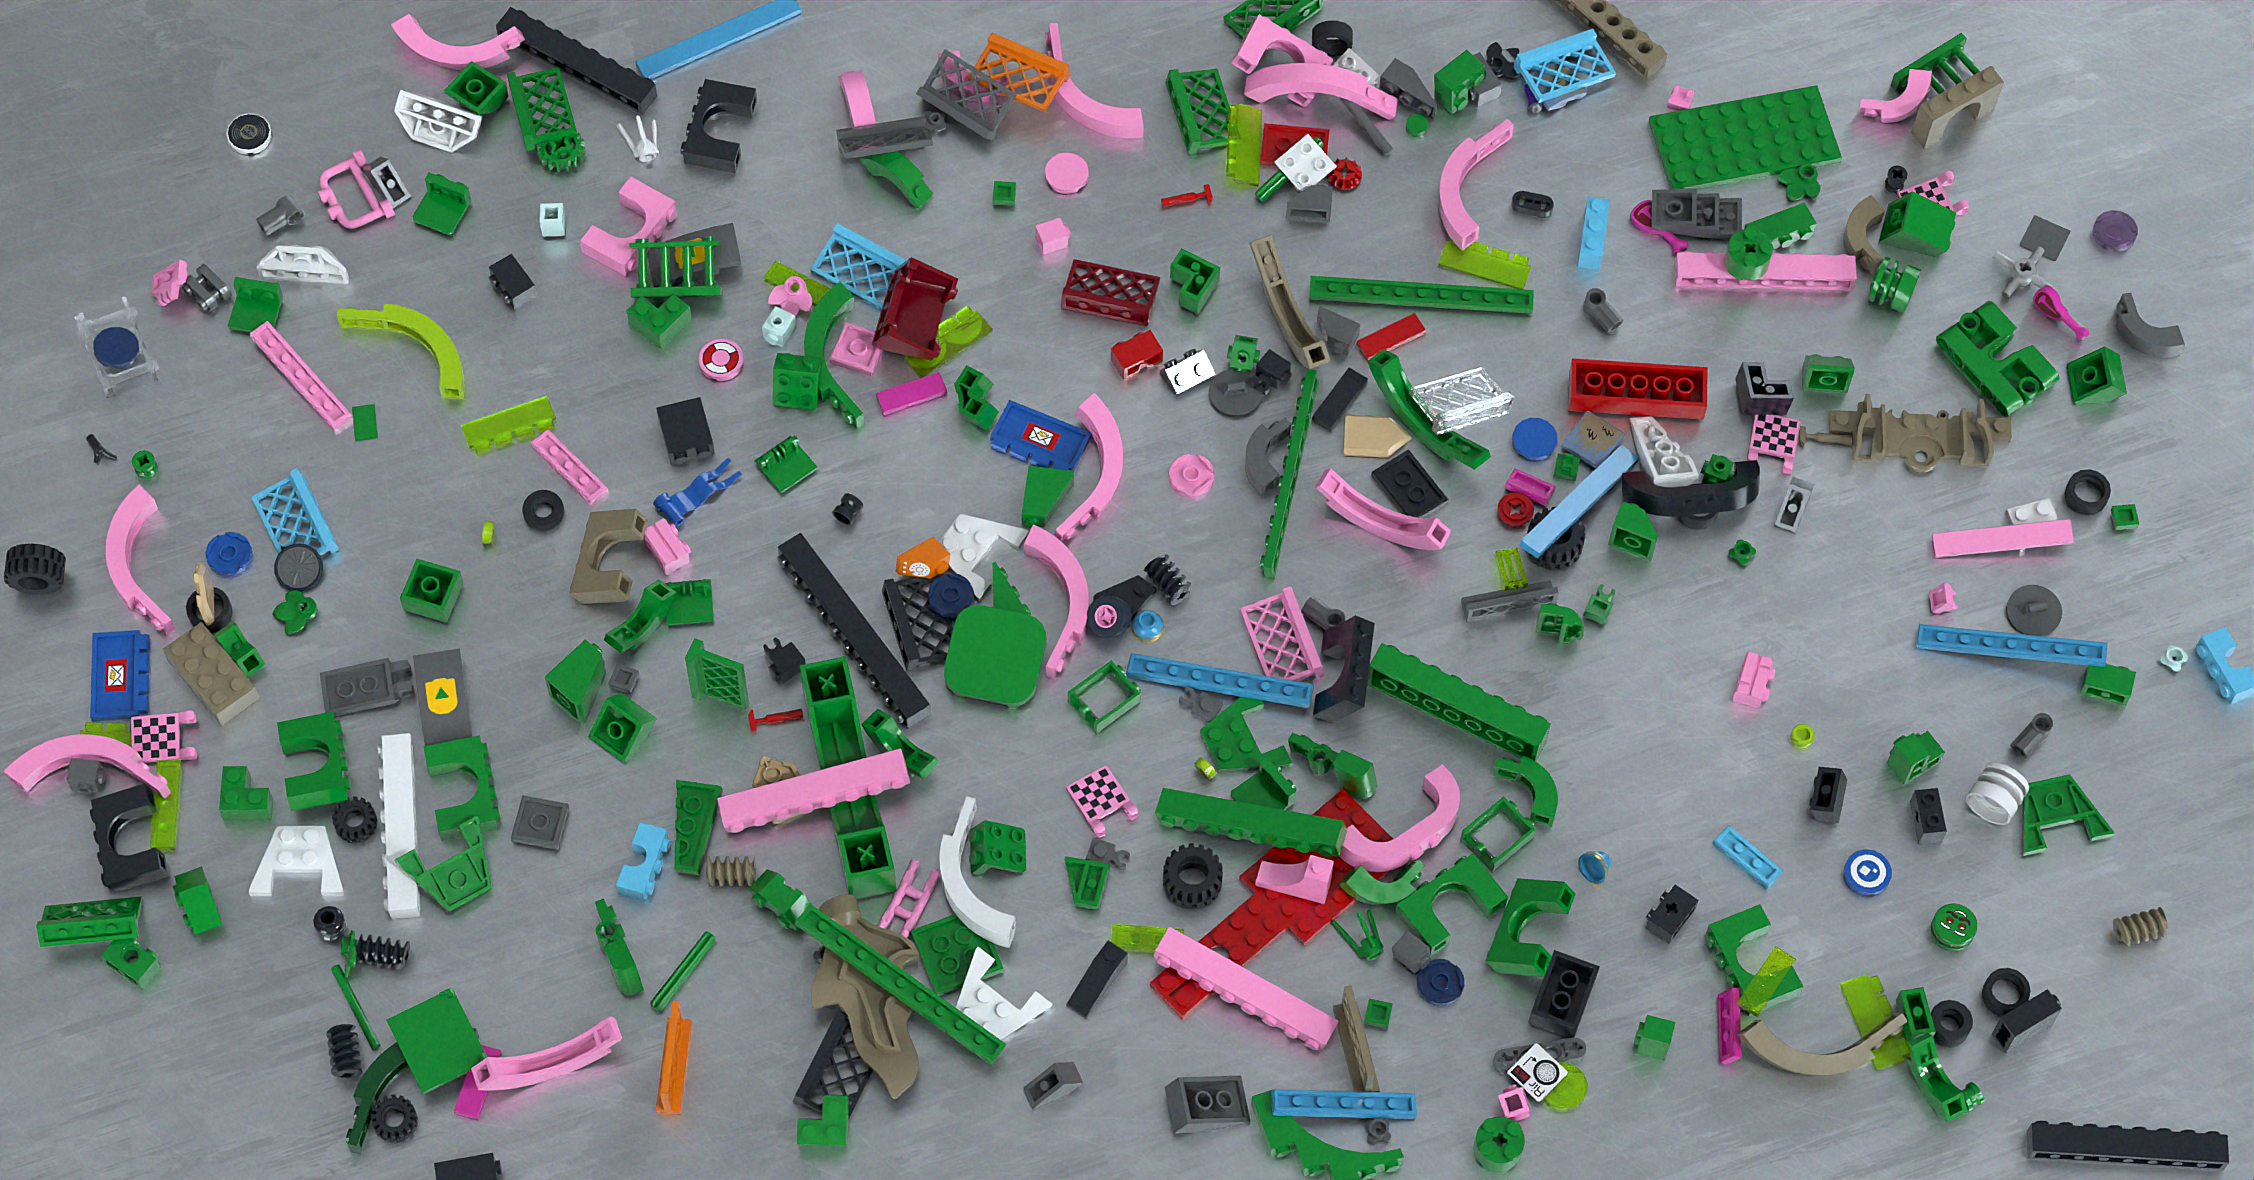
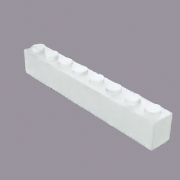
[378,733,421,920]

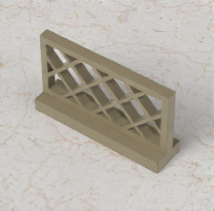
[1333,985,1380,1092]

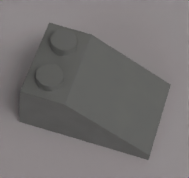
[1165,1075,1251,1134]

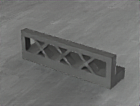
[1461,580,1559,622]

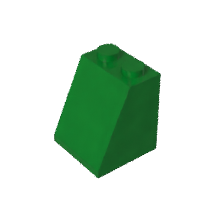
[1879,191,1956,257]
[545,639,606,725]

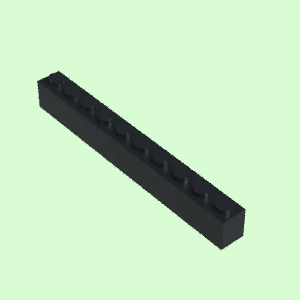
[777,533,931,729]

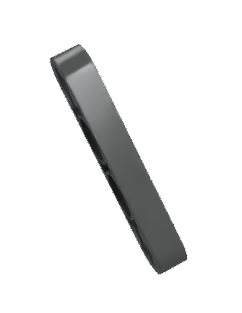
[1493,1038,1586,1074]

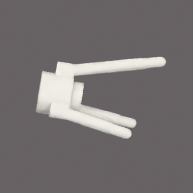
[617,115,659,162]

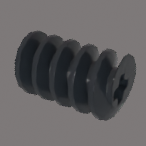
[1144,554,1191,605]
[356,934,410,970]
[326,1024,363,1079]

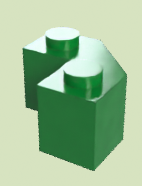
[954,365,999,431]
[748,869,811,930]

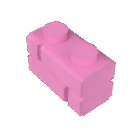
[643,518,691,575]
[1732,652,1776,708]

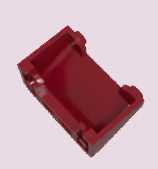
[872,257,958,361]

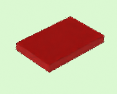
[1260,123,1330,166]

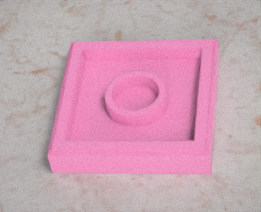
[829,322,883,376]

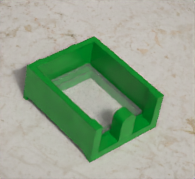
[1067,660,1141,735]
[1460,796,1536,873]

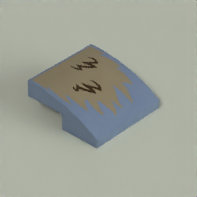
[1530,60,1588,111]
[1561,410,1626,468]

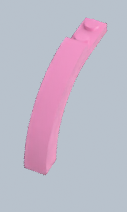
[1045,23,1143,138]
[1244,63,1398,120]
[1439,119,1513,251]
[1054,393,1123,542]
[105,485,175,635]
[1024,525,1089,679]
[3,734,171,799]

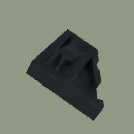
[1093,575,1157,621]

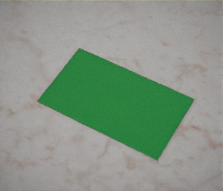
[352,404,378,441]

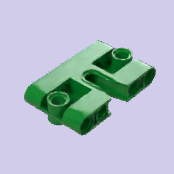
[1936,301,2060,417]

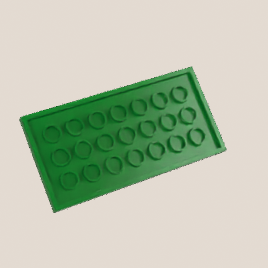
[1649,85,1842,189]

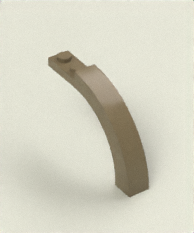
[1249,235,1331,369]
[1737,1013,1907,1076]

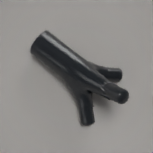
[86,434,117,463]

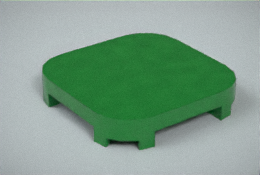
[944,605,1047,708]

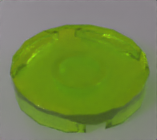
[1543,1063,1588,1111]

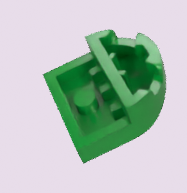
[1536,603,1584,644]

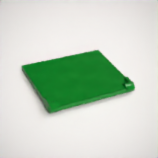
[386,988,487,1094]

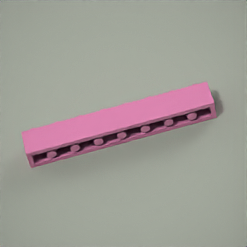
[1674,251,1857,290]
[717,749,911,833]
[1153,926,1339,1051]

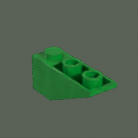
[992,562,1031,616]

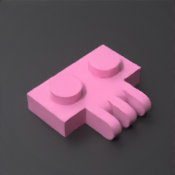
[151,259,187,307]

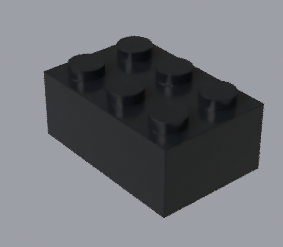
[1528,950,1600,1038]

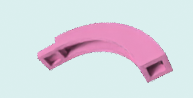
[391,13,525,70]
[1315,468,1452,550]
[471,1017,622,1091]

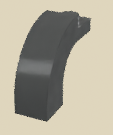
[2115,293,2185,357]
[1245,417,1291,497]

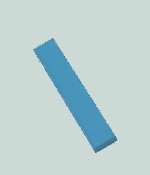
[1271,1089,1417,1119]

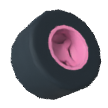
[1087,596,1132,638]

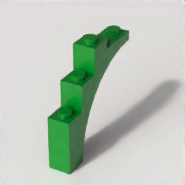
[1251,1090,1404,1180]

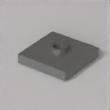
[511,795,569,850]

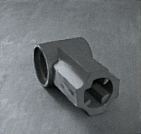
[256,195,304,236]
[1583,288,1623,333]
[1301,596,1345,631]
[2010,713,2053,759]

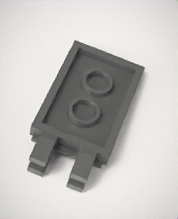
[320,658,415,717]

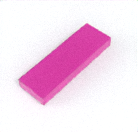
[876,372,947,416]
[1718,987,1742,1064]
[454,1045,502,1120]

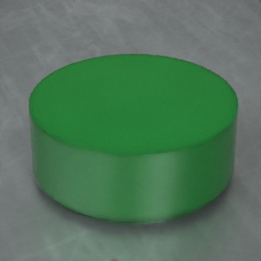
[1406,114,1428,137]

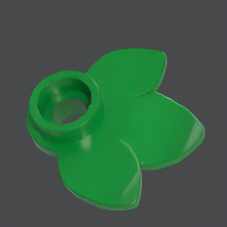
[1777,164,1821,201]
[272,590,318,635]
[340,930,357,978]

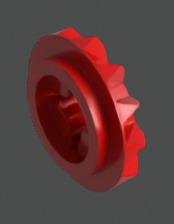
[1327,157,1362,190]
[1498,492,1534,527]

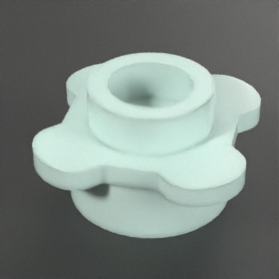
[2160,646,2188,672]

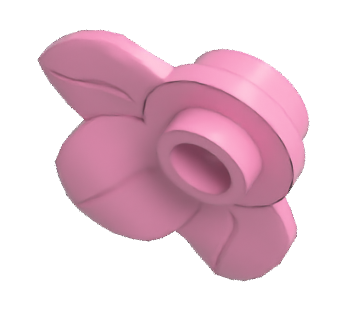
[768,276,812,317]

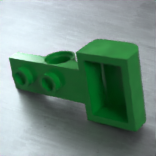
[1288,732,1378,799]
[595,898,644,995]

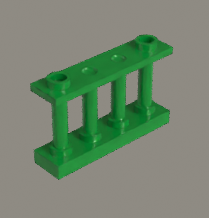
[1890,33,1995,102]
[629,237,723,298]

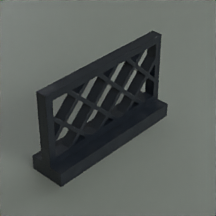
[882,576,953,671]
[792,1011,873,1118]

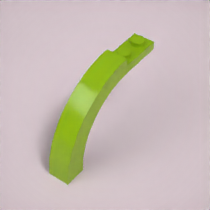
[336,303,465,399]

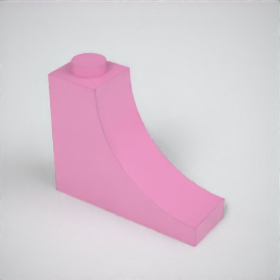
[1255,855,1334,904]

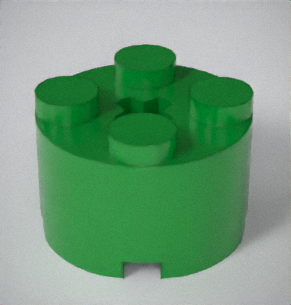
[1725,227,1773,281]
[1473,1117,1525,1173]

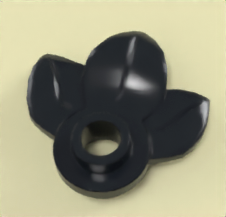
[1486,42,1521,78]

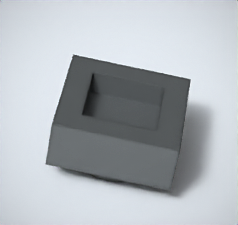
[608,664,640,694]

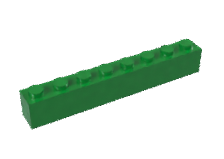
[1155,788,1347,857]

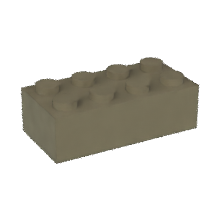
[163,622,260,726]

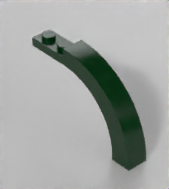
[346,1028,479,1154]

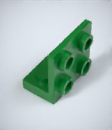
[228,277,283,332]

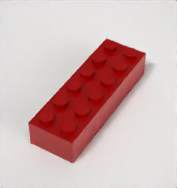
[1568,358,1708,420]

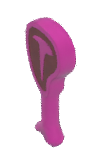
[1630,200,1688,254]
[2033,285,2090,340]

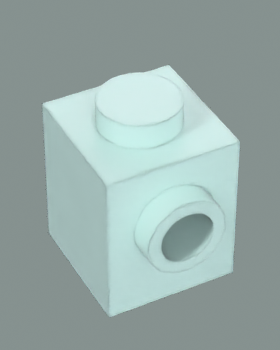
[540,203,565,236]
[762,306,796,347]

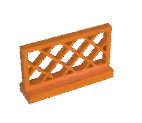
[967,33,1070,113]
[656,1001,692,1115]

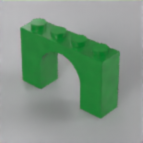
[277,711,351,811]
[423,735,501,841]
[1395,853,1508,956]
[1485,878,1576,977]
[1705,904,1804,1016]

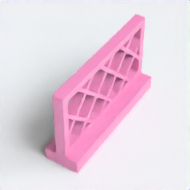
[1240,586,1325,681]

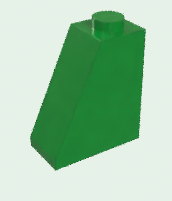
[1022,466,1074,528]

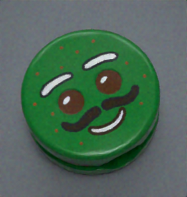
[1930,903,1978,951]

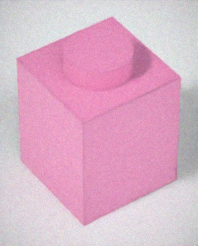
[1035,217,1071,255]

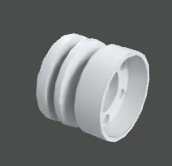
[1966,762,2029,825]

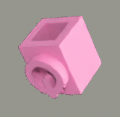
[1498,1084,1531,1122]

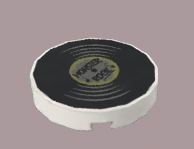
[227,113,272,155]

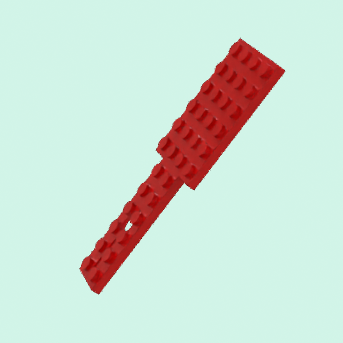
[1150,789,1393,1019]

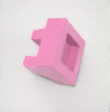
[1667,85,1695,111]
[1929,583,1958,614]

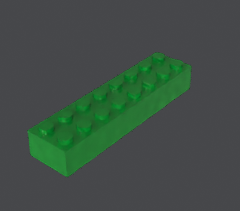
[1367,643,1551,761]

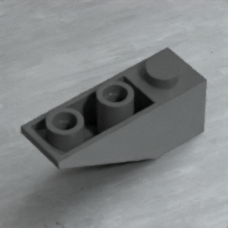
[1379,58,1437,120]

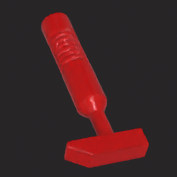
[1161,184,1213,207]
[748,709,803,732]

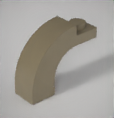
[1843,195,1885,275]

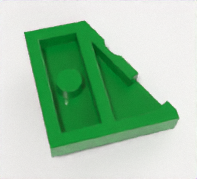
[1064,856,1111,910]

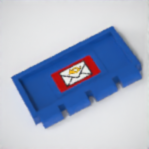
[990,400,1092,471]
[90,630,150,722]

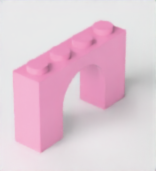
[1231,14,1333,108]
[580,176,677,277]

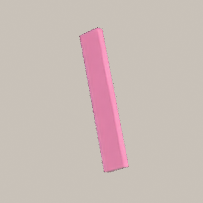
[250,321,352,431]
[1932,519,2074,558]

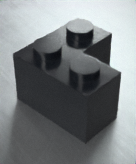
[1735,362,1794,415]

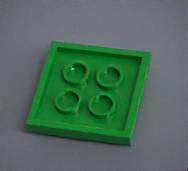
[910,914,1004,996]

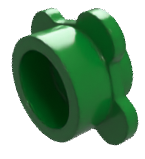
[1728,540,1756,565]

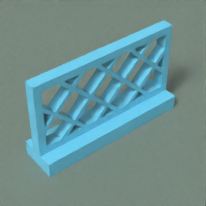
[1513,29,1616,103]
[810,223,907,310]
[251,468,340,556]

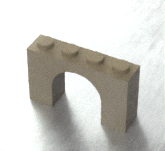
[1911,66,2004,148]
[569,509,648,604]

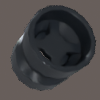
[832,493,864,525]

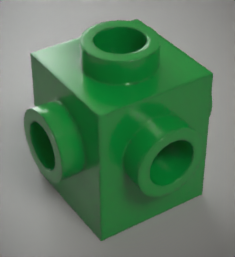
[1227,335,1260,372]
[1700,454,1735,484]

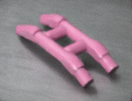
[876,859,941,938]

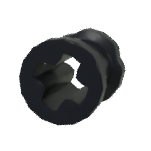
[1885,165,1908,194]

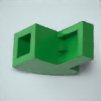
[214,621,266,678]

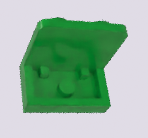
[413,172,472,235]
[772,353,822,410]
[1231,757,1297,810]
[968,820,1026,875]

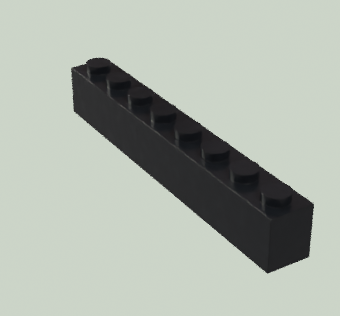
[496,7,657,115]
[2027,1121,2229,1171]

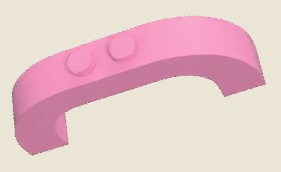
[1339,764,1460,872]

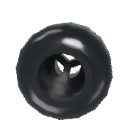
[313,906,347,941]

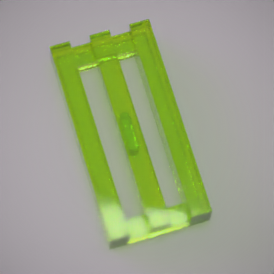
[1495,548,1528,591]

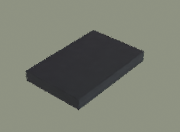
[1371,449,1449,518]

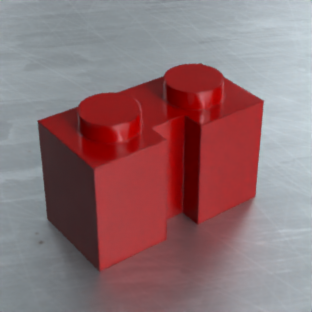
[1111,330,1163,380]

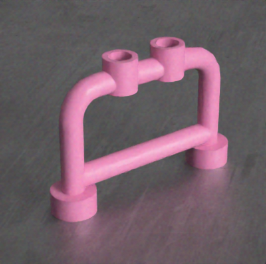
[318,149,395,229]

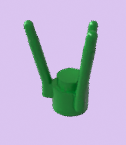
[1331,910,1384,961]

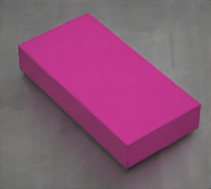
[1505,468,1556,506]

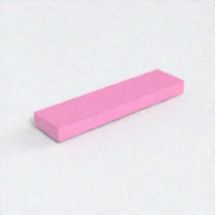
[531,429,608,505]

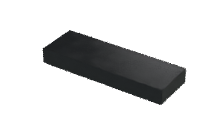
[1312,367,1368,431]

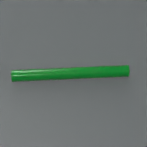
[331,965,381,1050]

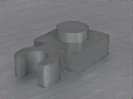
[1179,687,1223,723]
[1085,838,1130,871]

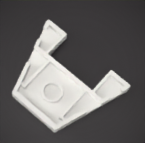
[939,514,1029,602]
[249,826,344,896]
[955,947,1052,1040]

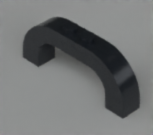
[1622,460,1760,517]

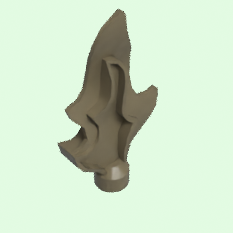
[811,895,919,1099]

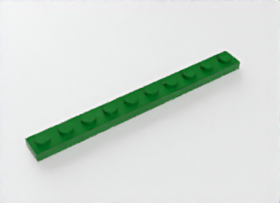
[1309,276,1534,314]
[1260,369,1319,579]
[795,904,1006,1065]

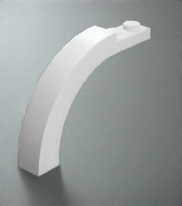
[939,796,1016,948]

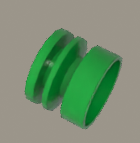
[1868,256,1921,313]

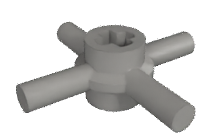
[1992,246,2054,299]

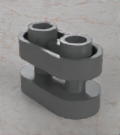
[182,264,232,312]

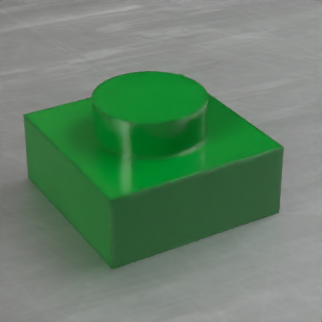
[993,181,1016,206]
[2111,504,2139,530]
[1364,999,1393,1029]

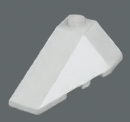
[1629,416,1699,487]

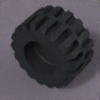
[1527,507,1586,570]
[4,543,66,594]
[1163,843,1223,909]

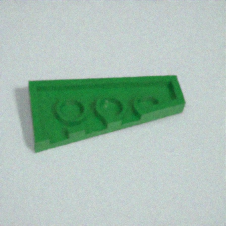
[674,780,723,875]

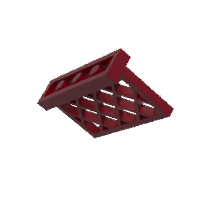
[1061,259,1160,326]

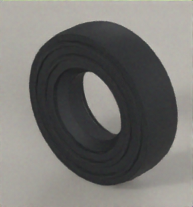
[522,490,564,531]

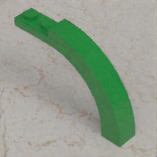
[804,281,864,429]
[1367,349,1491,470]

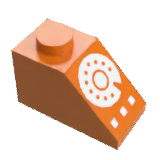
[895,537,950,579]

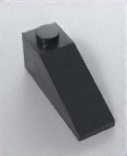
[1066,940,1128,1018]

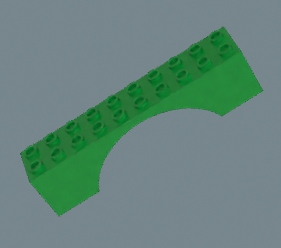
[800,656,896,899]

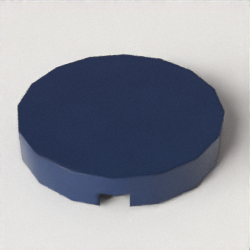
[93,327,139,369]
[928,573,974,618]
[1416,959,1465,1006]

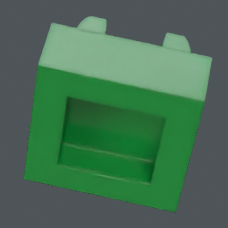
[1553,453,1580,482]

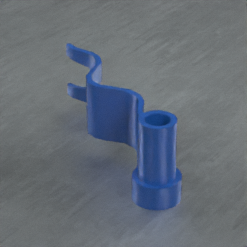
[653,458,742,527]

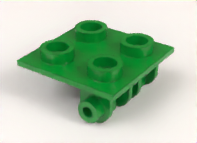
[754,435,818,493]
[665,579,714,626]

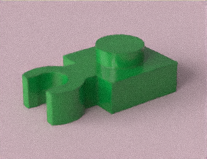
[1583,584,1615,625]

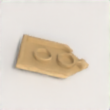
[1343,414,1412,458]
[193,563,215,626]
[752,756,801,824]

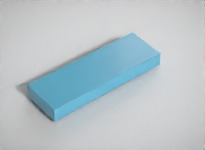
[1712,825,1783,890]

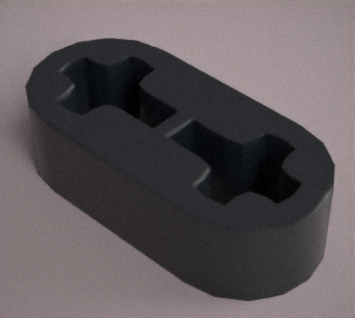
[1511,191,1554,218]

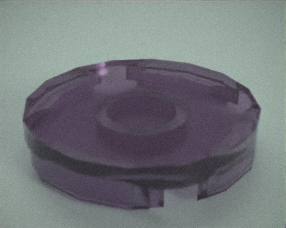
[2093,210,2138,252]

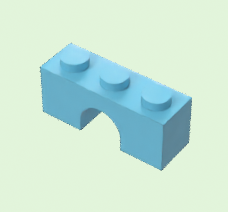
[1577,197,1610,270]
[2196,626,2254,704]
[616,822,671,902]

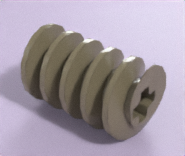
[706,856,756,886]
[2113,907,2167,947]

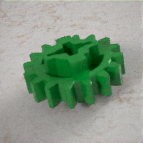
[537,126,586,172]

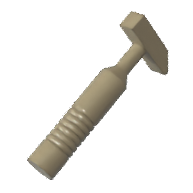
[1799,426,1852,447]

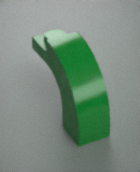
[860,151,933,208]
[604,580,676,653]
[861,709,939,779]
[1493,756,1558,827]
[1338,859,1425,905]
[1907,1032,1968,1122]

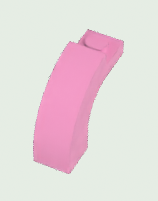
[938,50,1009,103]
[1860,69,1932,123]
[838,70,876,127]

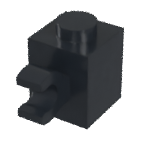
[1253,349,1292,395]
[763,637,806,683]

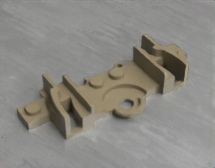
[1829,394,2012,472]

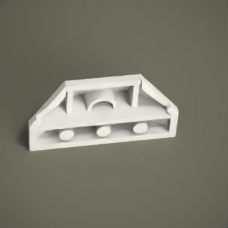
[394,90,482,152]
[256,244,349,284]

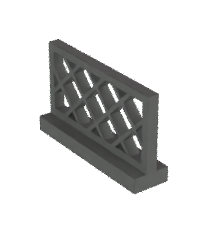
[916,49,1017,140]
[836,116,933,159]

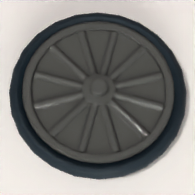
[274,543,323,592]

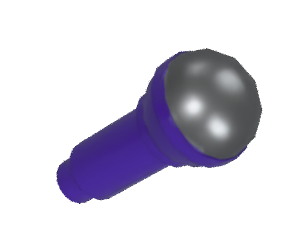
[1524,84,1543,113]

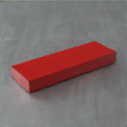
[1356,313,1426,361]

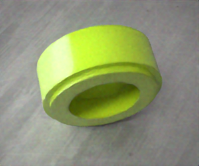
[482,521,494,544]
[1790,724,1815,748]
[1194,757,1217,780]

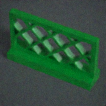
[1223,0,1323,38]
[506,67,577,151]
[1165,68,1241,155]
[685,638,749,710]
[36,896,143,947]

